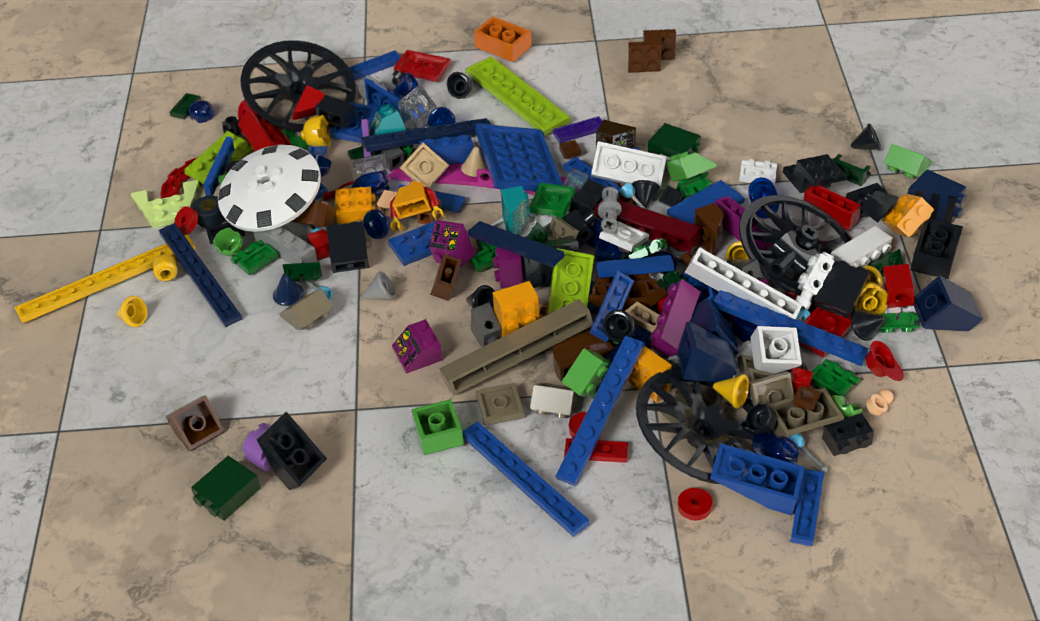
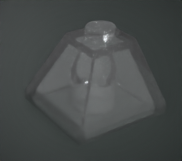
[349,154,389,187]

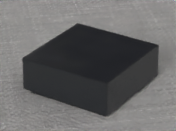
[659,185,684,207]

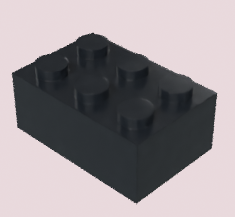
[910,219,963,279]
[521,235,580,288]

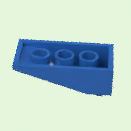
[710,443,805,516]

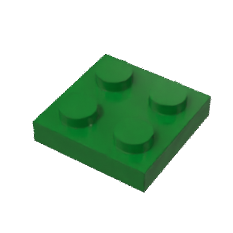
[529,182,575,218]

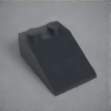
[256,411,327,490]

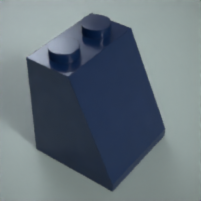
[913,275,983,331]
[690,299,739,355]
[677,322,737,382]

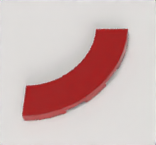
[160,157,198,199]

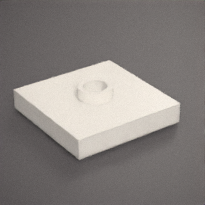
[599,221,649,252]

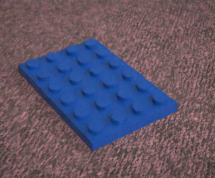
[475,124,563,192]

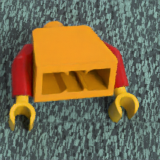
[390,181,445,232]

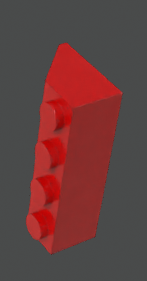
[238,108,293,151]

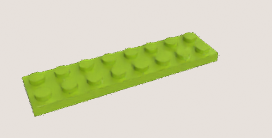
[465,56,570,136]

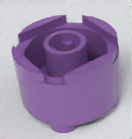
[243,423,273,472]

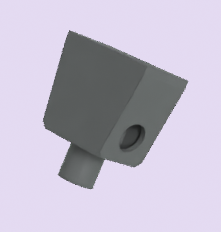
[471,303,502,347]

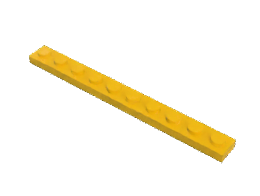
[14,235,196,324]

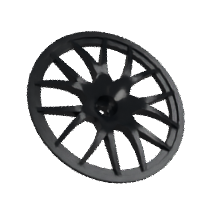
[240,40,356,132]
[739,195,851,299]
[636,368,775,485]

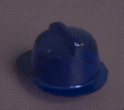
[352,170,390,197]
[748,177,780,219]
[752,433,800,465]

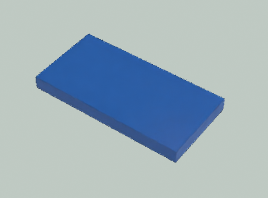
[667,180,745,224]

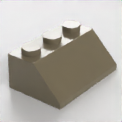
[768,388,844,437]

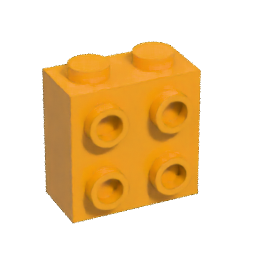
[335,187,376,224]
[882,194,934,238]
[627,346,672,403]

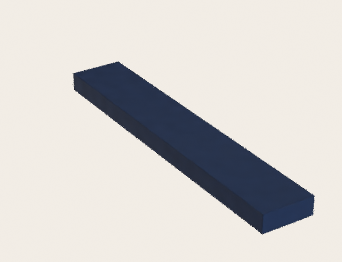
[468,221,565,268]

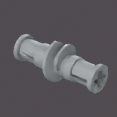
[598,187,621,232]

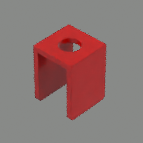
[883,264,914,308]

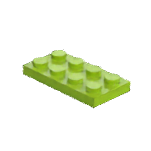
[185,131,254,184]
[547,248,594,315]

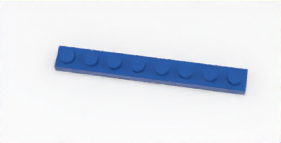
[713,290,869,366]
[556,336,644,486]
[462,421,589,537]

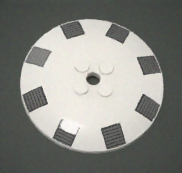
[218,145,321,232]

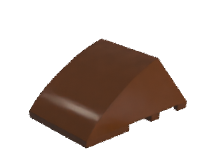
[589,273,666,311]

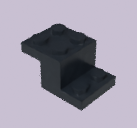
[782,154,846,193]

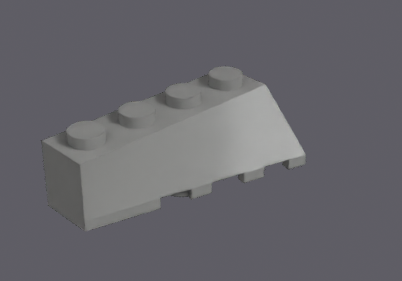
[254,225,317,264]

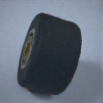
[193,195,226,228]

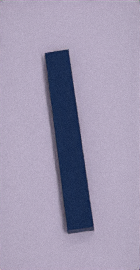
[361,118,492,152]
[158,223,242,328]

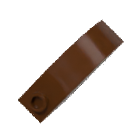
[553,318,614,381]

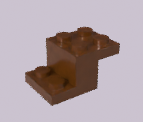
[628,29,676,73]

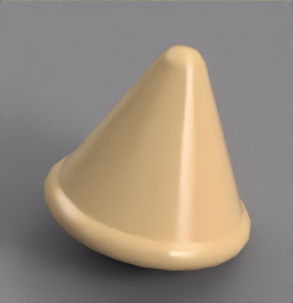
[461,147,488,177]

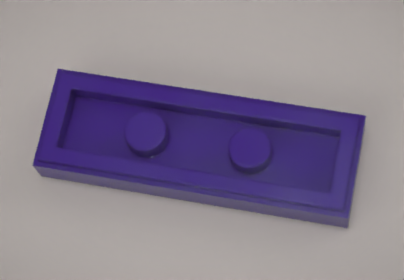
[553,116,603,144]

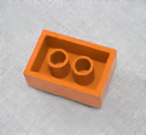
[474,16,531,62]

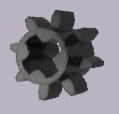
[222,116,242,136]

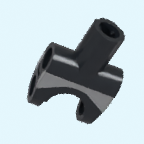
[769,230,819,277]

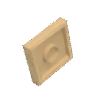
[400,142,449,188]

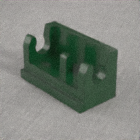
[832,154,871,186]

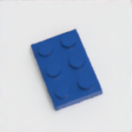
[330,102,380,143]
[388,221,435,266]

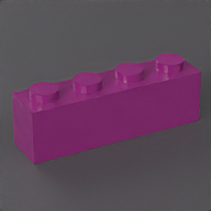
[715,196,775,251]
[650,279,700,358]

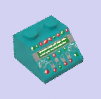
[369,104,406,136]
[500,186,530,235]

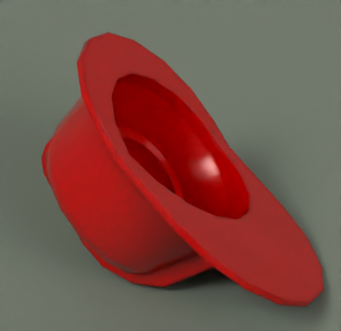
[865,340,904,381]

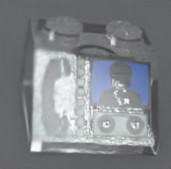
[398,85,438,130]

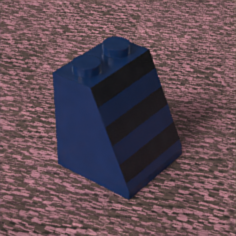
[907,169,967,224]

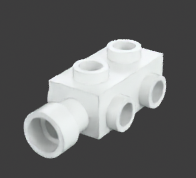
[795,252,835,310]

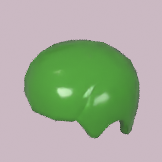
[213,228,244,256]
[832,395,863,418]

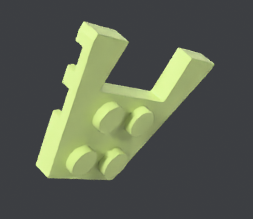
[131,180,200,228]

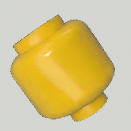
[153,254,178,282]

